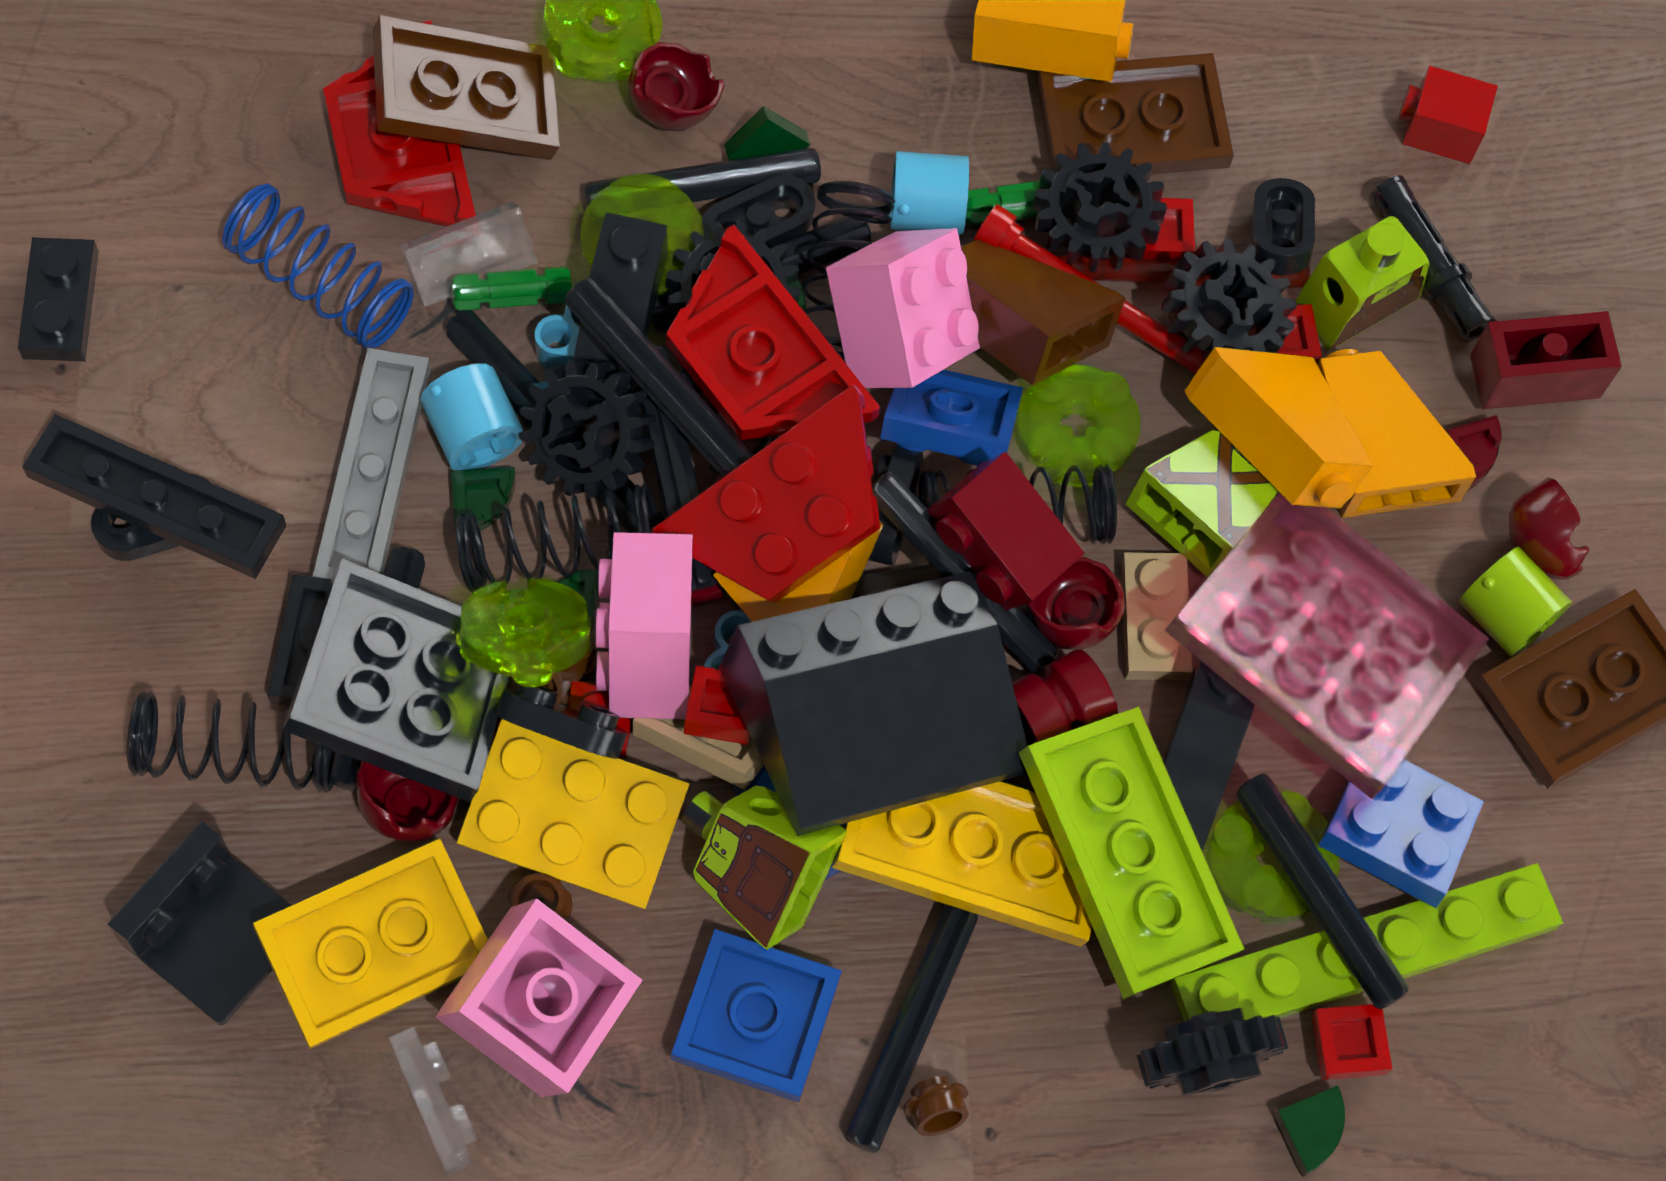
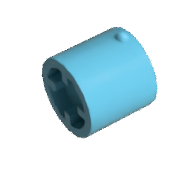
[890,151,969,235]
[420,364,524,471]

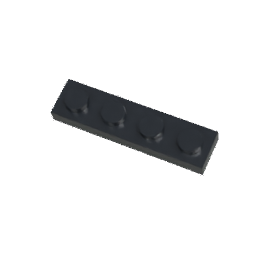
[22,414,287,579]

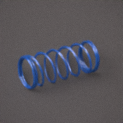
[222,183,414,349]

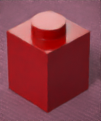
[1398,65,1498,164]

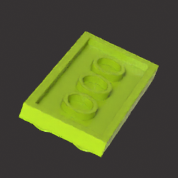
[1019,706,1245,999]

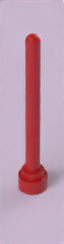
[972,204,1203,375]

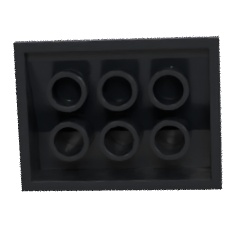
[719,571,1028,836]

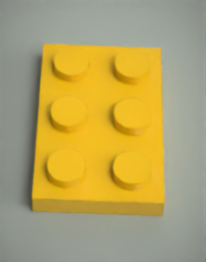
[457,719,689,910]
[253,839,488,1050]

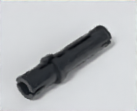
[1370,175,1497,342]

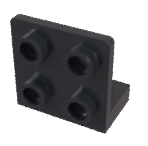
[107,821,292,1025]

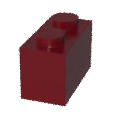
[1470,311,1622,410]
[927,451,1085,611]

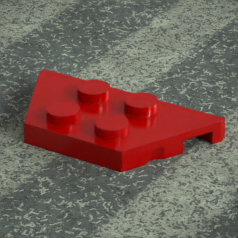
[323,20,478,231]
[666,225,880,440]
[651,384,880,603]

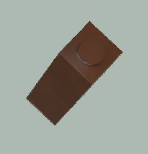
[961,239,1126,385]

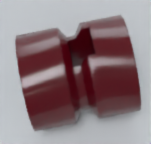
[1012,649,1118,746]

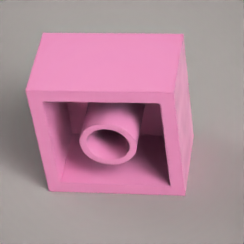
[826,228,980,388]
[596,532,693,719]
[435,898,643,1097]

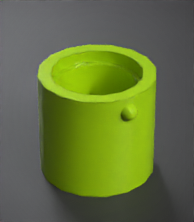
[1458,547,1572,658]

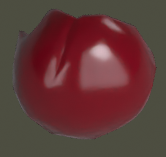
[628,42,725,131]
[1509,477,1589,580]
[1027,557,1125,650]
[356,761,459,841]

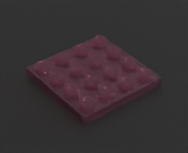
[1164,493,1489,799]

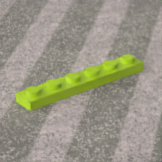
[1170,863,1563,1021]

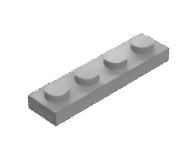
[313,348,431,580]

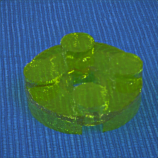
[541,0,663,82]
[580,174,704,294]
[1015,365,1141,487]
[460,578,591,687]
[1206,791,1340,925]

